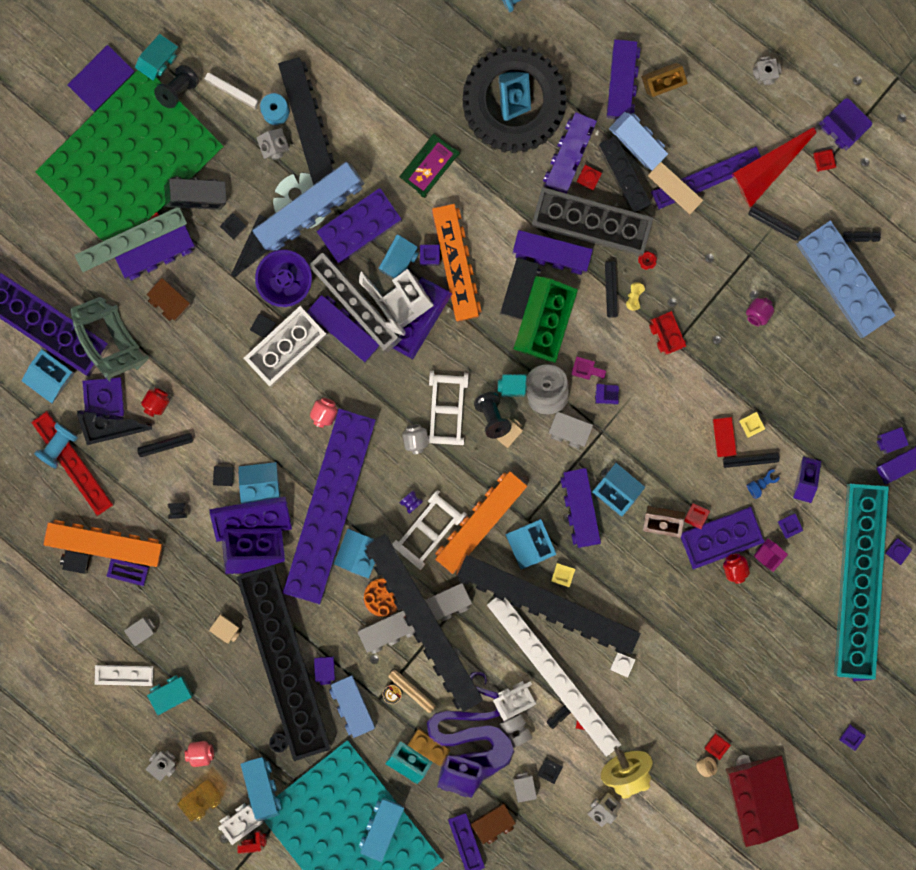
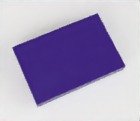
[67,45,135,112]

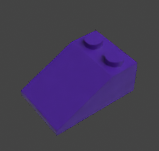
[222,528,285,574]

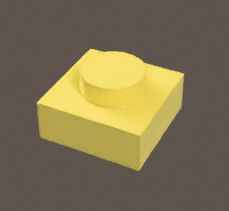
[739,412,765,438]
[551,563,575,587]

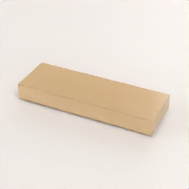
[647,162,703,215]

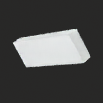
[204,73,259,109]
[95,665,154,686]

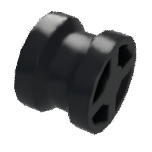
[167,503,187,519]
[269,732,288,753]

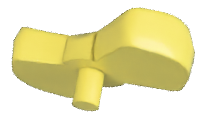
[626,282,645,311]

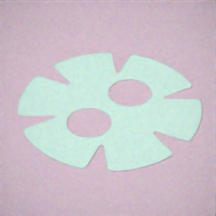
[273,173,326,228]

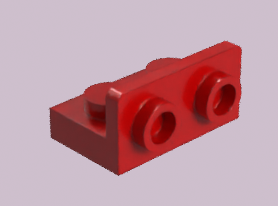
[649,311,686,355]
[237,830,267,854]

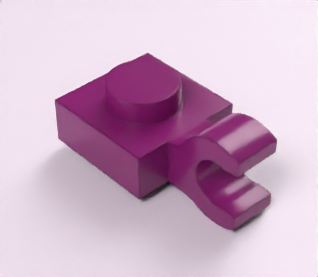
[571,356,606,380]

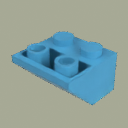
[21,349,75,404]
[592,463,645,517]
[505,519,557,569]

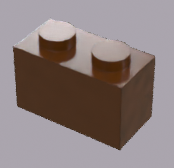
[146,278,192,322]
[643,506,685,538]
[471,802,516,845]

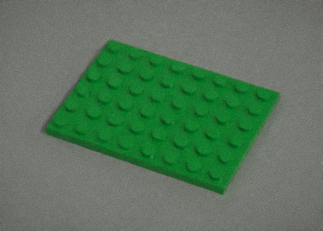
[35,70,224,241]

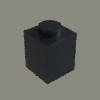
[60,550,91,574]

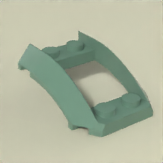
[71,297,149,382]

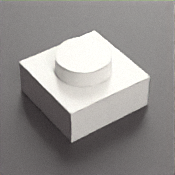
[610,652,635,677]

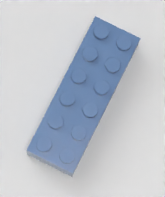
[253,162,365,251]
[796,220,895,339]

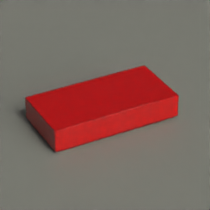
[712,417,737,457]

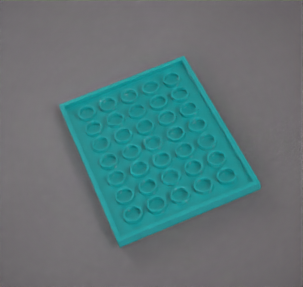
[263,740,443,870]

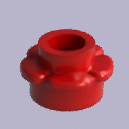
[638,251,657,270]

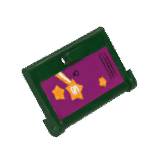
[399,134,460,198]

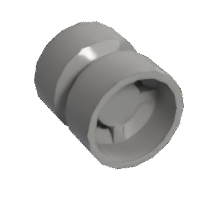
[499,713,533,748]

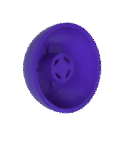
[255,250,312,307]

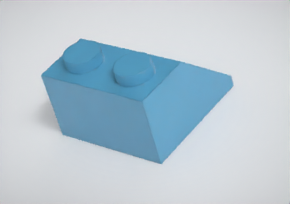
[499,70,531,121]
[379,234,419,279]
[238,462,281,504]
[334,529,375,579]

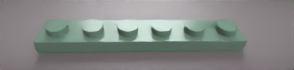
[74,208,187,272]

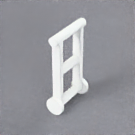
[428,370,468,445]
[392,490,467,570]

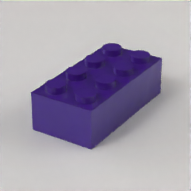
[317,188,402,265]

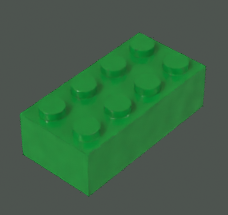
[513,276,578,363]

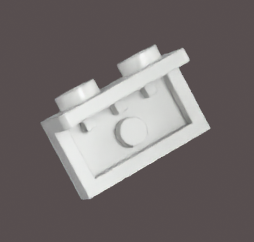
[493,681,536,721]
[218,803,264,845]

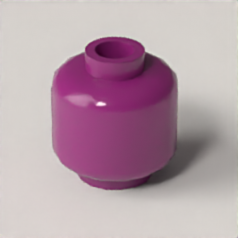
[746,297,774,327]

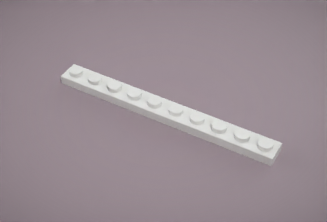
[487,598,621,757]

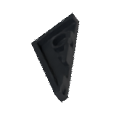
[231,214,269,277]
[77,410,152,445]

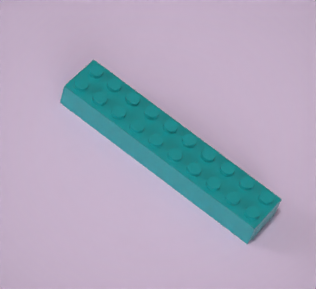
[834,484,889,680]

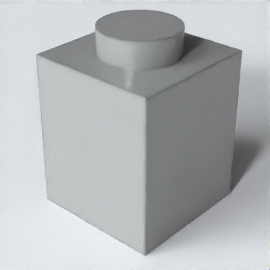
[124,617,156,646]
[513,772,537,803]

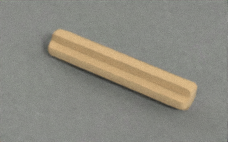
[388,669,436,713]

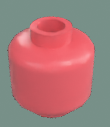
[310,398,338,428]
[185,741,214,767]

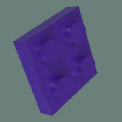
[82,378,125,416]

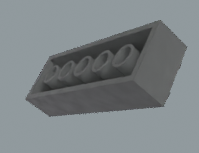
[531,187,653,256]

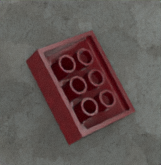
[725,755,799,847]

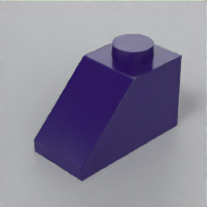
[793,457,821,503]

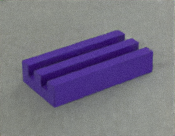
[106,558,149,586]

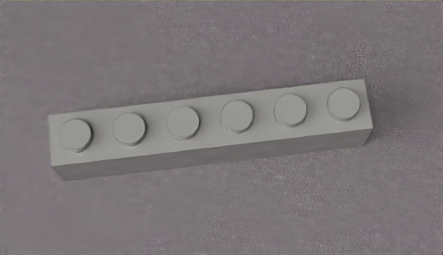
[309,253,402,352]
[358,583,472,654]

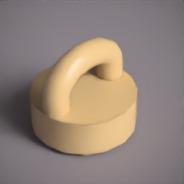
[696,757,717,777]

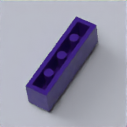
[606,39,640,119]
[115,225,196,281]
[512,230,593,275]
[307,295,380,363]
[560,468,601,548]

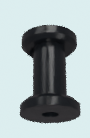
[154,65,199,108]
[474,392,512,439]

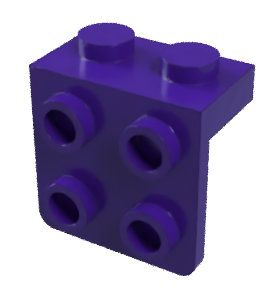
[819,98,872,151]

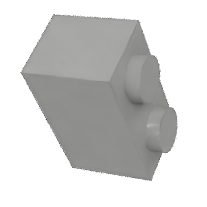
[548,412,593,449]

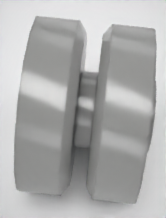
[526,364,569,415]

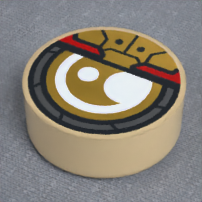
[382,685,402,704]

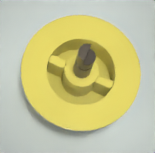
[601,745,652,799]

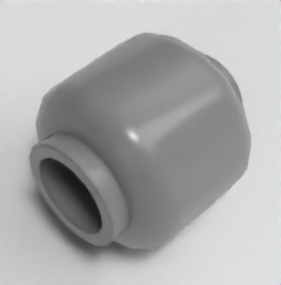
[402,424,429,454]

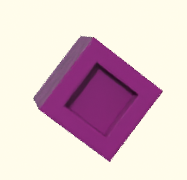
[754,539,788,572]

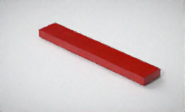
[31,411,113,516]

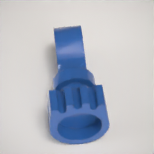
[746,470,780,499]

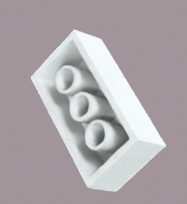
[244,306,327,387]

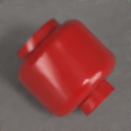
[141,387,170,417]
[723,554,750,584]

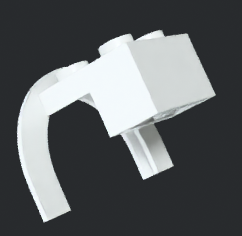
[359,269,434,336]

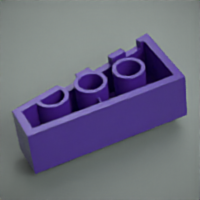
[543,112,597,194]

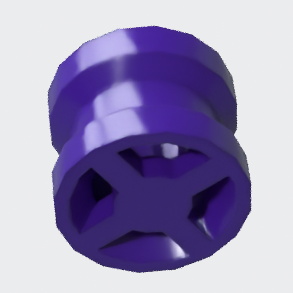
[399,490,423,514]

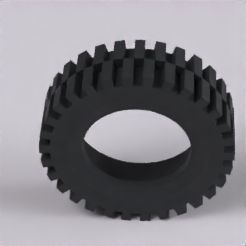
[463,46,567,153]

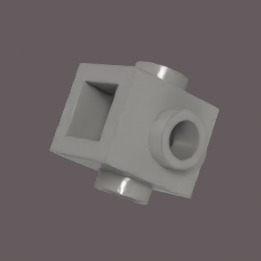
[753,56,782,85]
[256,128,289,160]
[145,750,177,782]
[588,792,622,827]

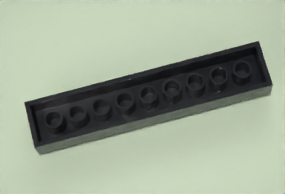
[236,565,332,761]

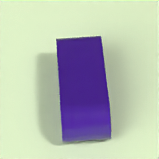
[876,446,916,485]

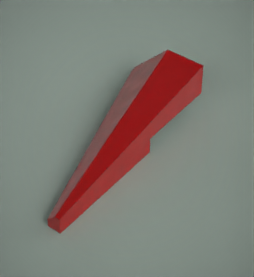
[732,127,816,208]

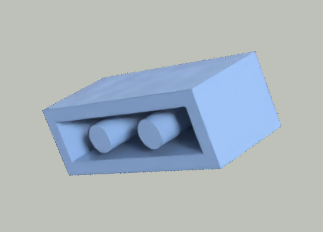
[609,112,668,171]

